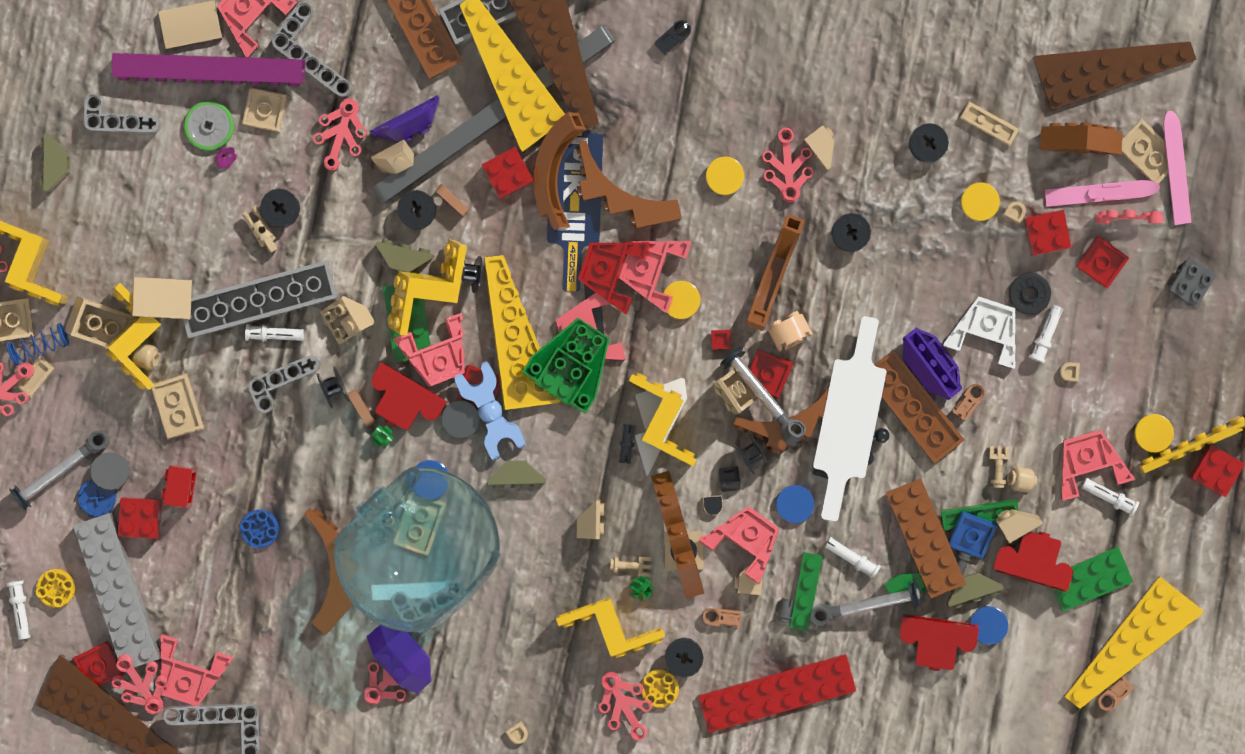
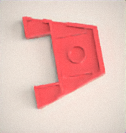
[217,0,298,57]
[619,241,692,313]
[556,293,626,360]
[393,313,465,386]
[1061,430,1135,501]
[699,506,779,585]
[160,634,233,705]

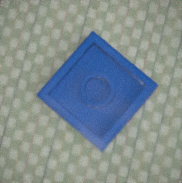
[948,511,998,559]

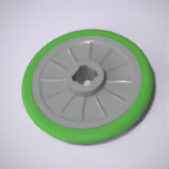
[184,101,234,151]

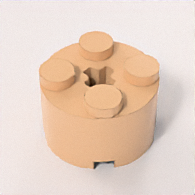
[768,311,813,352]

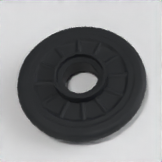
[1009,273,1051,315]

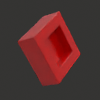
[711,330,731,350]

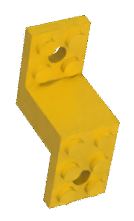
[0,221,68,306]
[388,239,467,336]
[105,283,161,390]
[629,372,697,466]
[556,597,665,658]

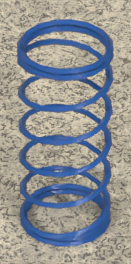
[6,323,69,366]

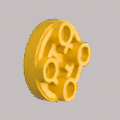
[706,157,744,195]
[961,183,1000,221]
[663,281,700,319]
[1134,414,1174,453]
[36,569,76,608]
[641,669,679,708]

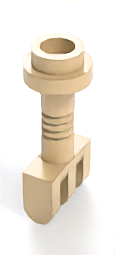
[989,446,1009,489]
[609,556,652,577]

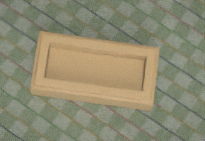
[16,356,55,398]

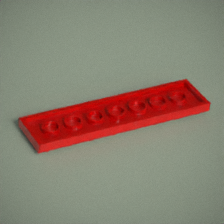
[698,654,856,733]

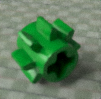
[371,425,394,448]
[629,575,653,601]

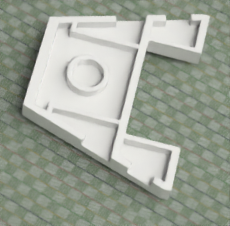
[943,297,1016,369]

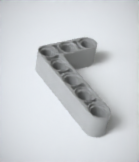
[272,2,352,98]
[162,703,259,754]

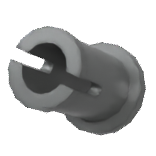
[956,551,971,576]
[777,598,794,623]

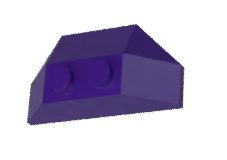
[370,95,440,143]
[903,327,962,400]
[366,624,432,694]

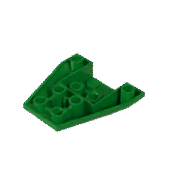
[522,318,610,414]

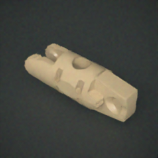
[242,205,277,254]

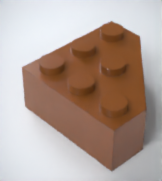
[1040,122,1123,155]

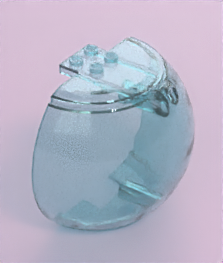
[334,466,501,633]

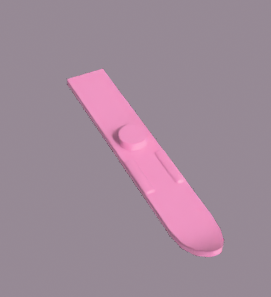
[1163,111,1191,225]
[1045,180,1160,207]

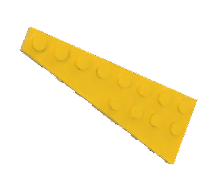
[460,0,565,152]
[483,255,560,410]
[1139,416,1245,473]
[1064,576,1204,708]

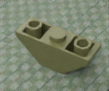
[40,133,70,192]
[376,239,434,273]
[488,460,546,489]
[946,572,1004,609]

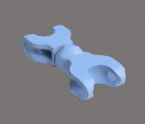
[455,361,526,461]

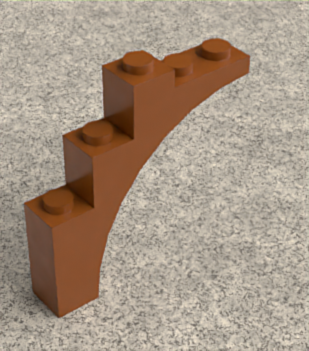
[576,141,682,229]
[733,384,830,454]
[651,471,705,599]
[304,508,359,635]

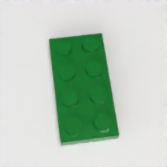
[383,285,431,363]
[1052,546,1133,612]

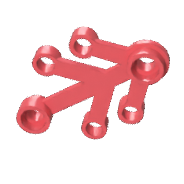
[313,98,367,171]
[762,128,814,203]
[1094,210,1164,224]
[0,362,34,416]
[112,654,167,714]
[364,662,406,705]
[599,672,653,741]

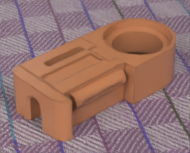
[435,184,470,217]
[952,384,985,420]
[347,389,375,427]
[702,607,741,628]
[1097,676,1134,711]

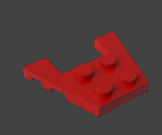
[578,242,651,314]

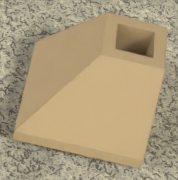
[320,296,375,345]
[577,499,604,539]

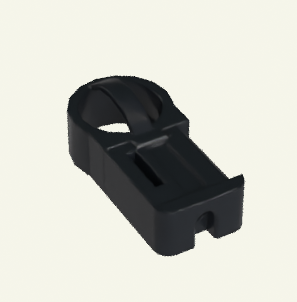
[655,20,691,55]

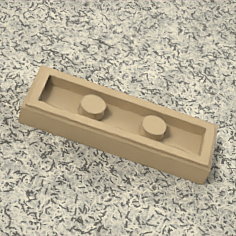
[959,101,1019,146]

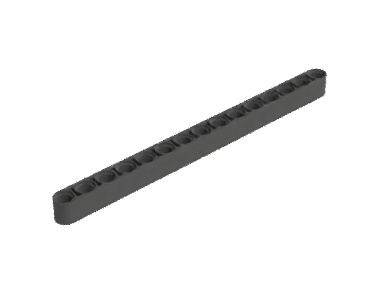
[372,24,616,205]

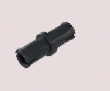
[619,424,635,464]

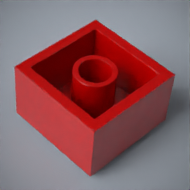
[482,147,534,200]
[1023,210,1071,256]
[1188,444,1245,497]
[161,465,197,508]
[118,497,162,539]

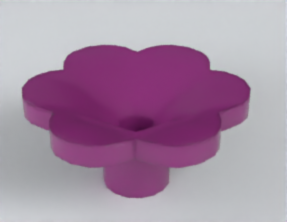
[215,147,236,168]

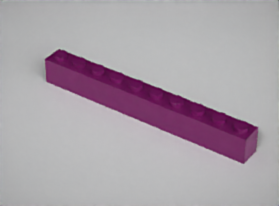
[112,53,306,87]

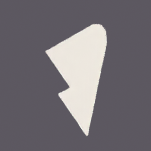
[635,378,687,476]

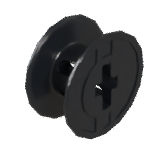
[909,123,949,163]
[260,188,300,228]
[397,190,436,229]
[832,213,871,252]
[460,256,483,293]
[317,366,350,408]
[734,433,770,475]
[665,637,704,677]

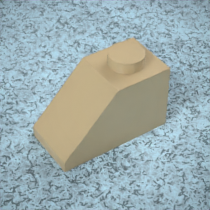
[803,125,834,171]
[371,140,414,174]
[996,509,1043,543]
[734,561,763,595]

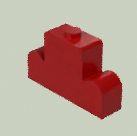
[371,362,448,430]
[993,531,1073,593]
[900,614,980,671]

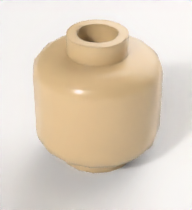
[130,343,160,370]
[1007,467,1037,493]

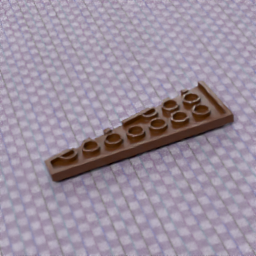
[509,0,599,133]
[1032,42,1197,111]
[36,654,182,754]

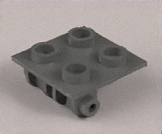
[1169,257,1216,308]

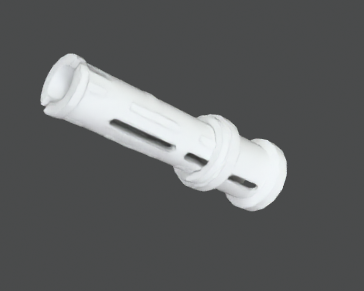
[1029,305,1064,363]
[245,324,304,342]
[1081,478,1140,517]
[825,537,881,580]
[6,580,30,640]

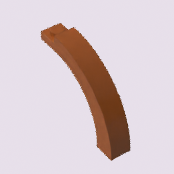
[534,112,586,230]
[745,214,805,331]

